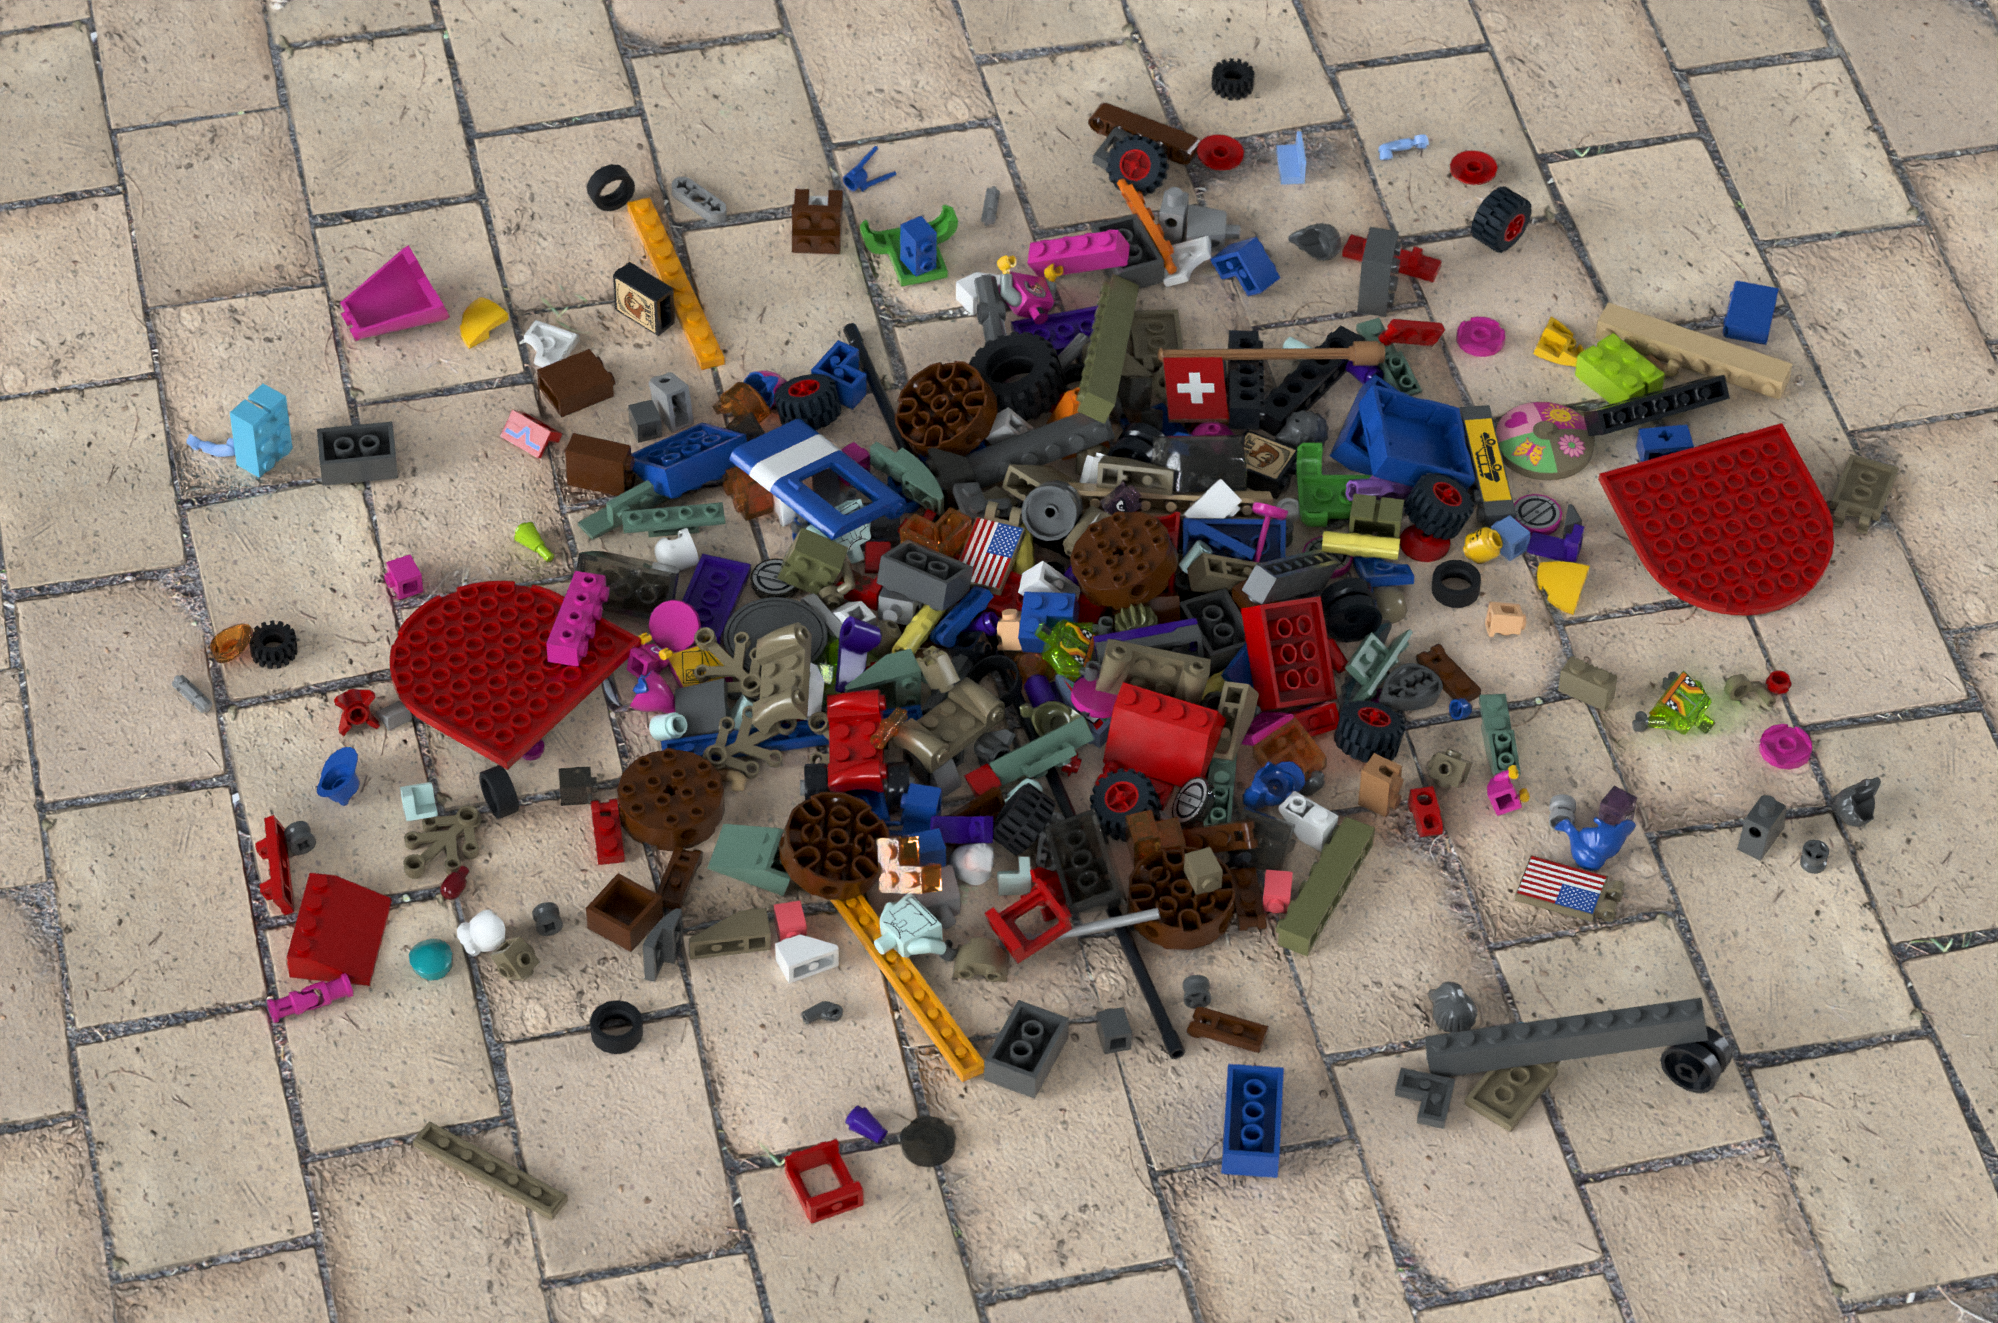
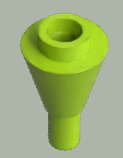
[514,522,554,562]

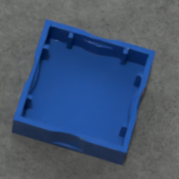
[1358,384,1475,492]

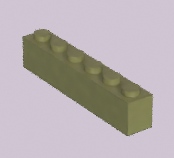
[1276,817,1375,956]

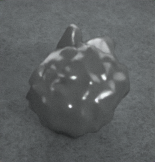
[1275,410,1329,449]

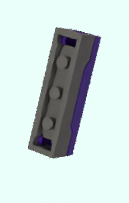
[1093,618,1204,668]

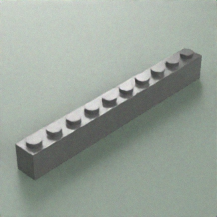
[1425,998,1708,1077]

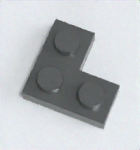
[952,482,1013,526]
[1395,1068,1455,1129]

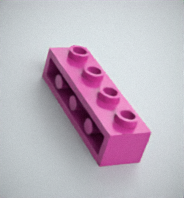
[1027,229,1130,278]
[546,571,610,667]

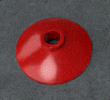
[1197,134,1244,171]
[1450,150,1498,185]
[1400,524,1450,562]

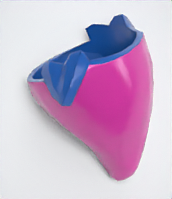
[740,370,787,411]
[630,670,675,714]

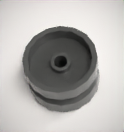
[1021,480,1083,541]

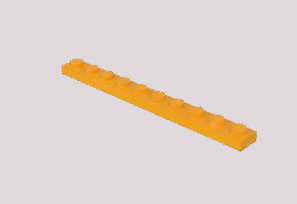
[627,197,725,370]
[830,895,984,1082]

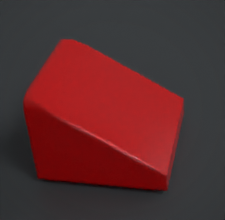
[865,541,891,573]
[964,763,1002,798]

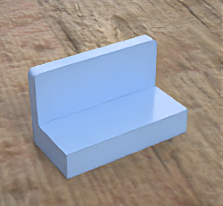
[1276,131,1306,185]

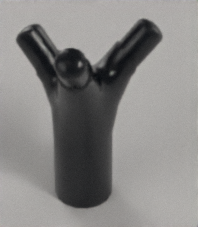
[1225,850,1251,869]

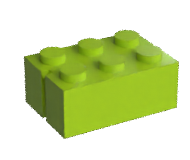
[1575,333,1665,404]

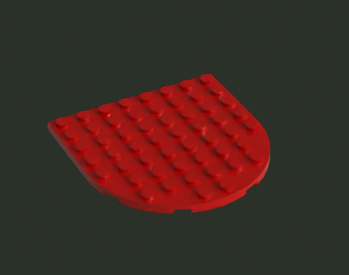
[1598,423,1834,615]
[390,581,641,770]

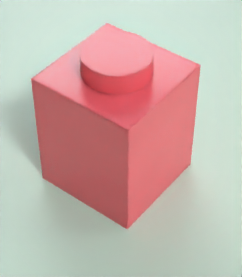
[1263,869,1293,914]
[774,901,807,942]

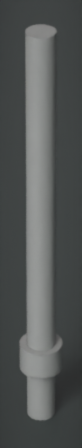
[999,908,1160,950]

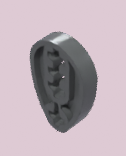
[1379,663,1443,711]

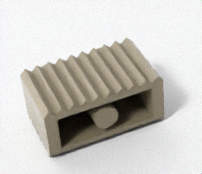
[1557,656,1617,711]

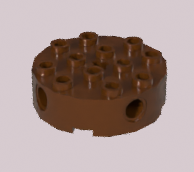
[895,361,997,461]
[1070,511,1178,610]
[617,748,725,851]
[779,792,891,900]
[1127,846,1235,950]

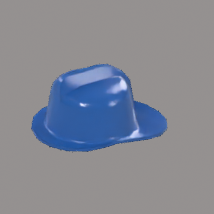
[316,747,360,806]

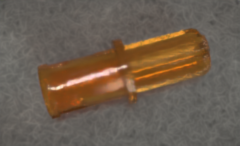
[870,707,908,749]

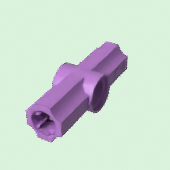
[1345,475,1414,501]

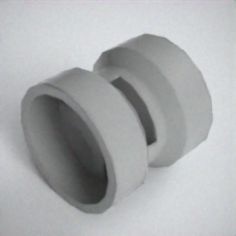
[1549,794,1576,832]

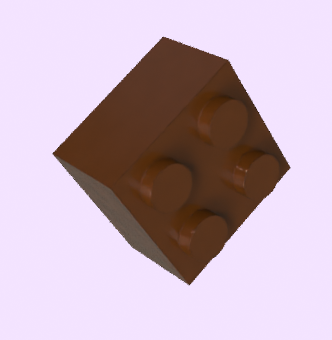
[586,873,663,952]

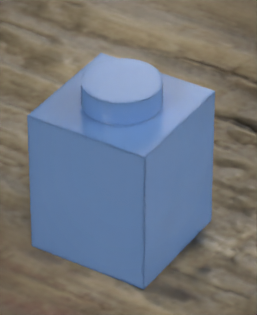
[1491,515,1530,561]

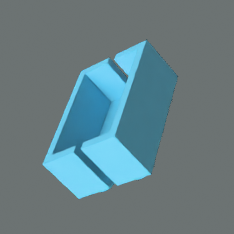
[230,384,293,478]

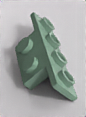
[578,480,669,540]
[621,502,725,537]
[1344,629,1413,702]
[989,716,1094,787]

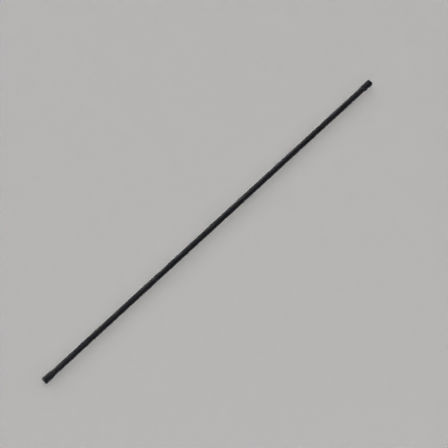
[843,323,1185,1059]

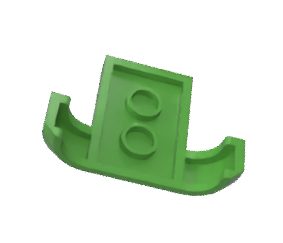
[860,205,958,287]
[1296,443,1372,527]

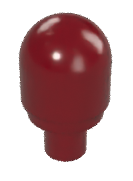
[440,866,470,900]

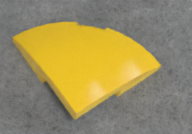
[460,297,509,349]
[1533,316,1584,367]
[1537,561,1590,615]

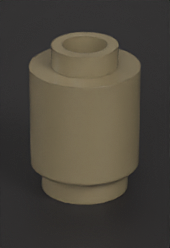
[868,620,901,659]

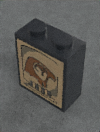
[613,261,675,336]
[1223,430,1297,499]

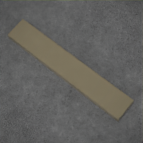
[413,1121,568,1220]

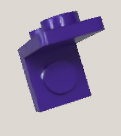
[1527,524,1585,563]
[930,816,993,844]

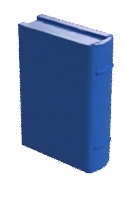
[1722,281,1779,345]

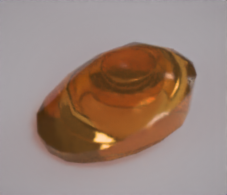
[210,623,253,663]
[1012,648,1061,684]

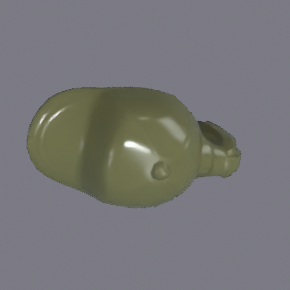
[1020,701,1090,737]

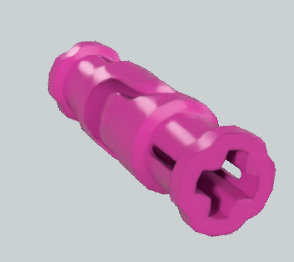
[267,973,353,1023]

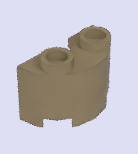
[916,646,960,693]
[953,937,1010,982]

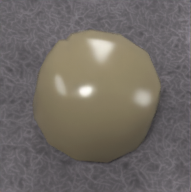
[1374,586,1407,624]

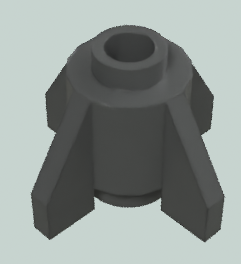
[974,729,1016,767]

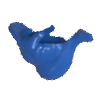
[1242,761,1305,811]
[1554,817,1636,871]

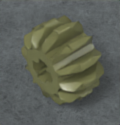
[1114,603,1158,632]

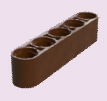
[1088,103,1200,165]

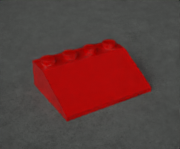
[1241,596,1337,711]
[1103,682,1226,788]
[287,873,392,986]

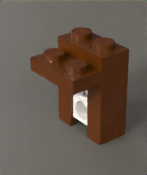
[792,189,843,254]

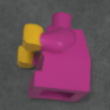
[626,632,673,679]
[1487,765,1530,816]

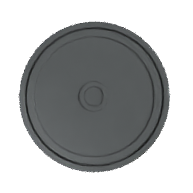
[723,597,828,676]

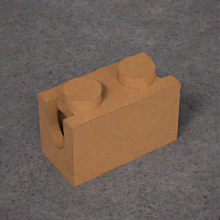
[1358,753,1404,817]

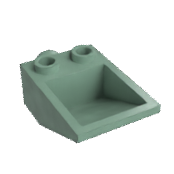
[845,649,928,709]
[707,824,791,896]

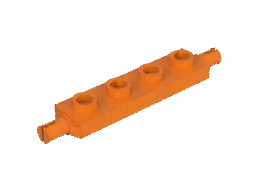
[1117,179,1177,274]

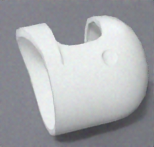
[655,528,699,573]

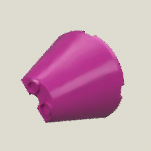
[340,245,450,342]

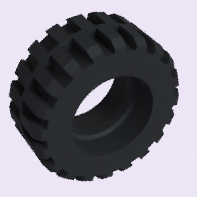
[969,332,1065,422]

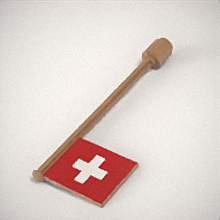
[1157,341,1385,423]

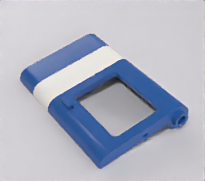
[729,419,906,540]

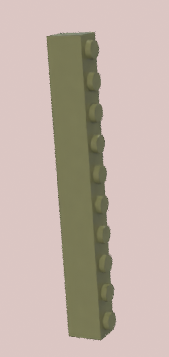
[1076,274,1139,424]

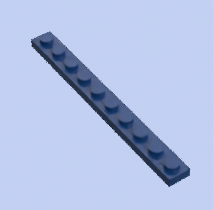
[661,705,923,761]

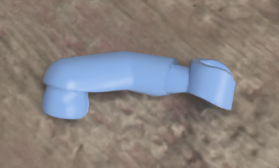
[1378,134,1429,160]
[186,434,235,457]

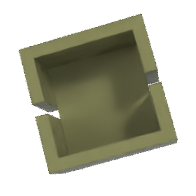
[1348,493,1404,539]
[777,527,848,595]

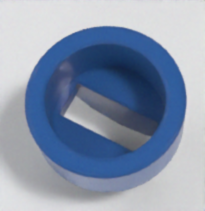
[1449,698,1472,720]

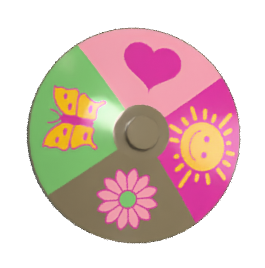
[1496,402,1595,480]

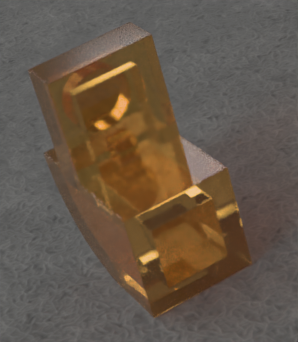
[712,382,772,429]

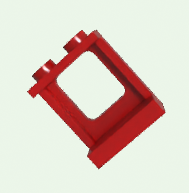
[985,878,1072,964]
[785,1139,863,1224]

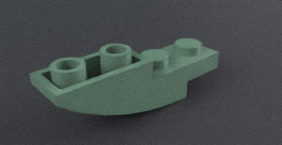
[1356,317,1422,396]
[870,441,944,517]
[1479,694,1521,776]
[1203,754,1237,826]

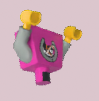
[997,255,1063,324]

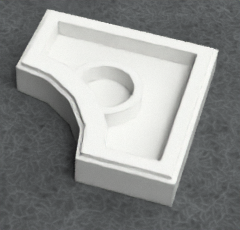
[1163,236,1211,287]
[524,320,579,367]

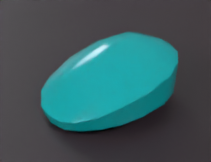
[409,939,453,981]

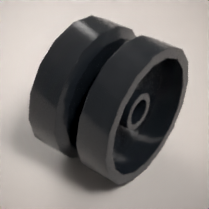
[1108,422,1168,467]
[1321,578,1382,643]
[1660,1025,1733,1093]

